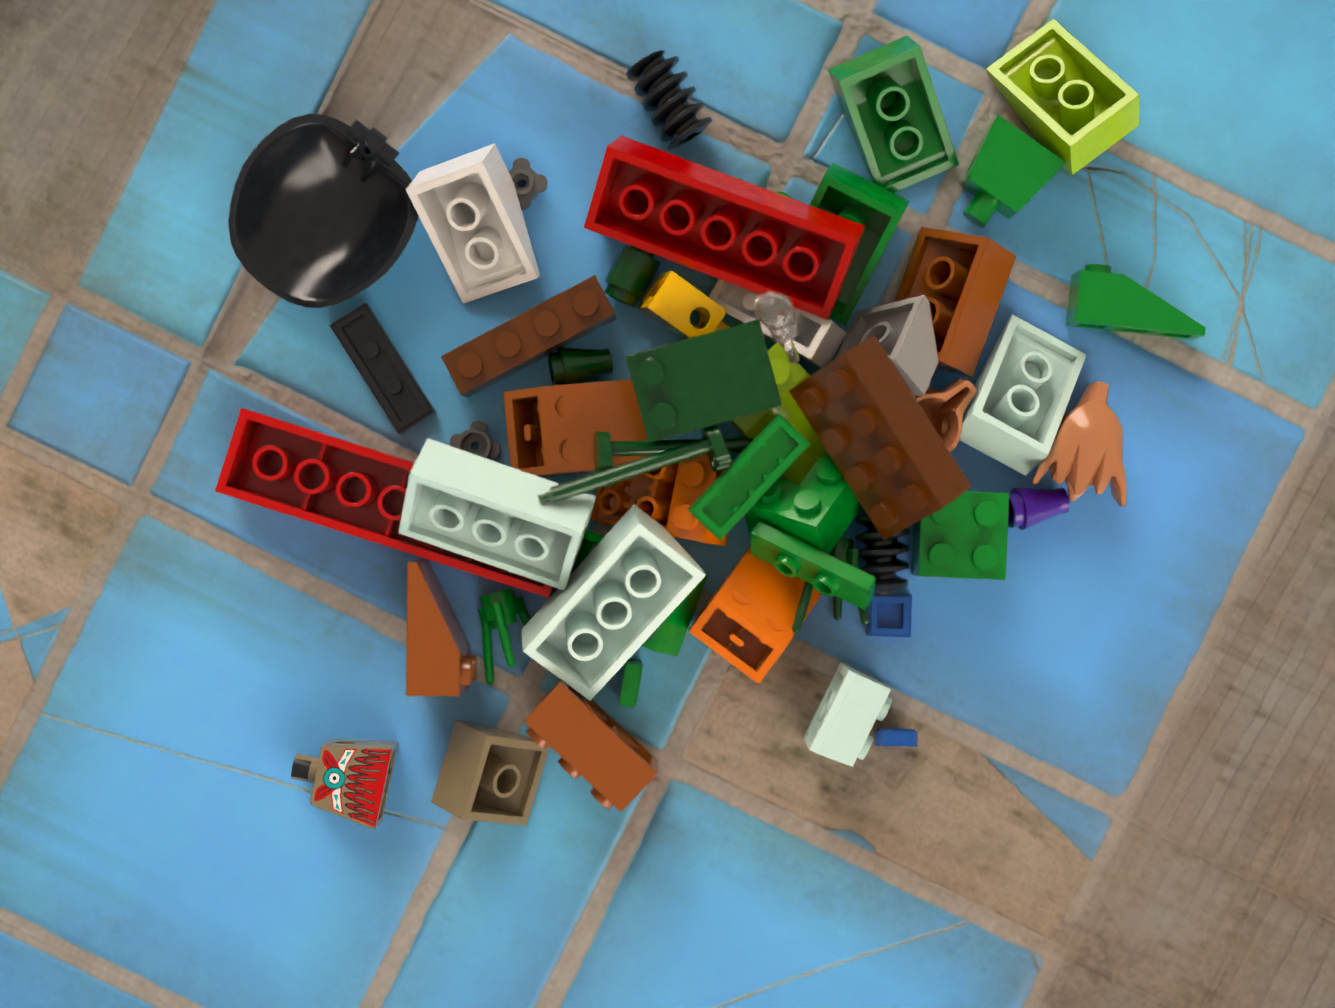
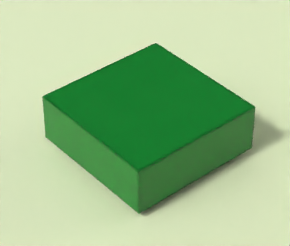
[618,659,643,707]

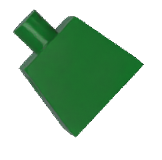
[961,115,1065,228]

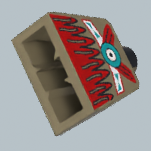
[291,739,399,829]

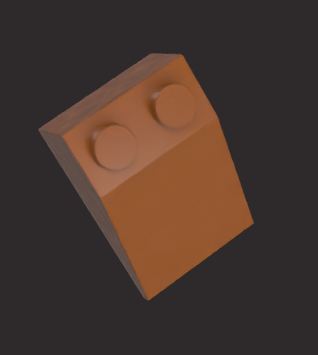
[406,560,477,696]

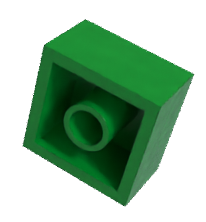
[911,491,1009,580]

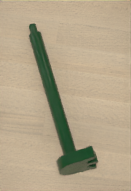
[538,425,732,504]
[593,431,754,473]

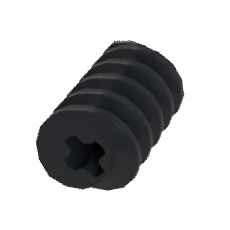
[626,50,713,150]
[855,507,910,595]

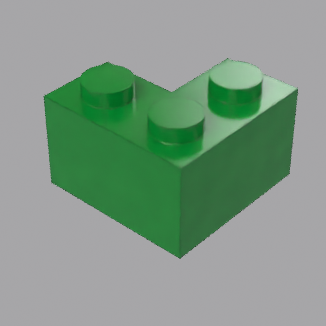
[744,455,862,554]

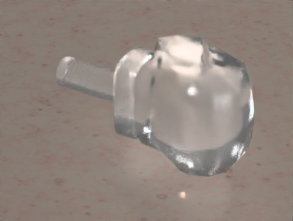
[754,291,800,364]

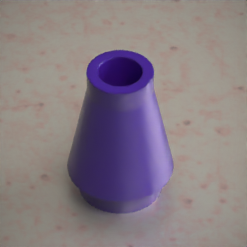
[1008,487,1070,530]

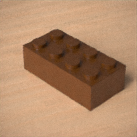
[789,335,972,540]

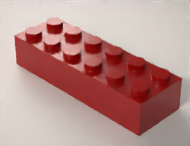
[584,135,865,320]

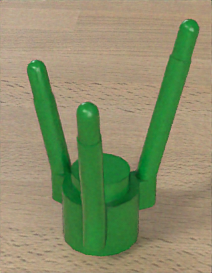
[478,588,556,684]

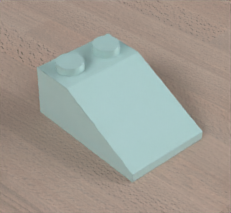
[959,314,1087,476]

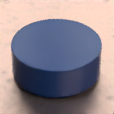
[874,728,918,747]

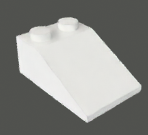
[406,143,540,304]

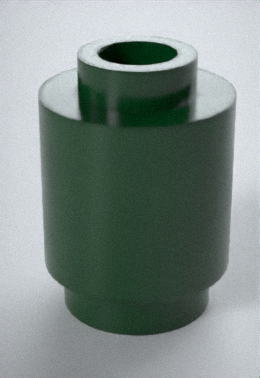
[604,244,661,308]

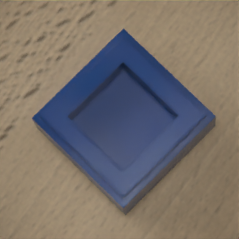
[866,594,912,637]

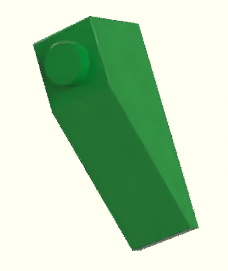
[1065,264,1206,340]

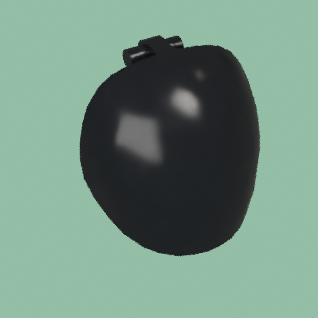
[228,114,418,308]

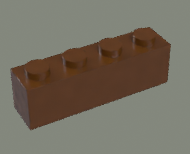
[441,275,617,398]

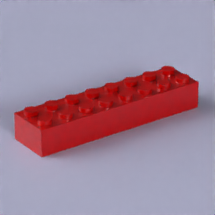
[215,408,555,598]

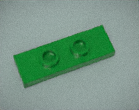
[687,413,811,541]
[750,521,876,611]

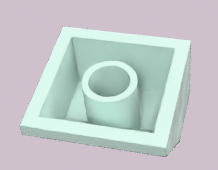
[803,662,893,767]

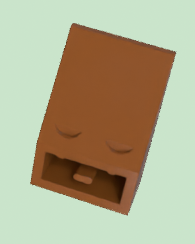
[503,379,648,478]

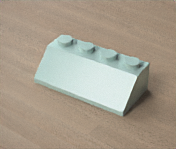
[399,438,596,591]
[521,504,706,701]

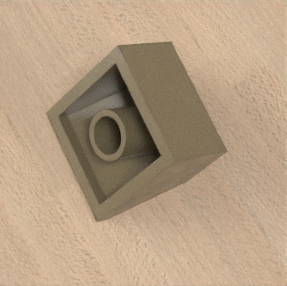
[431,720,550,826]

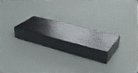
[330,303,436,434]

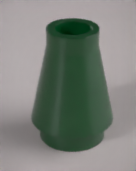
[548,347,613,386]

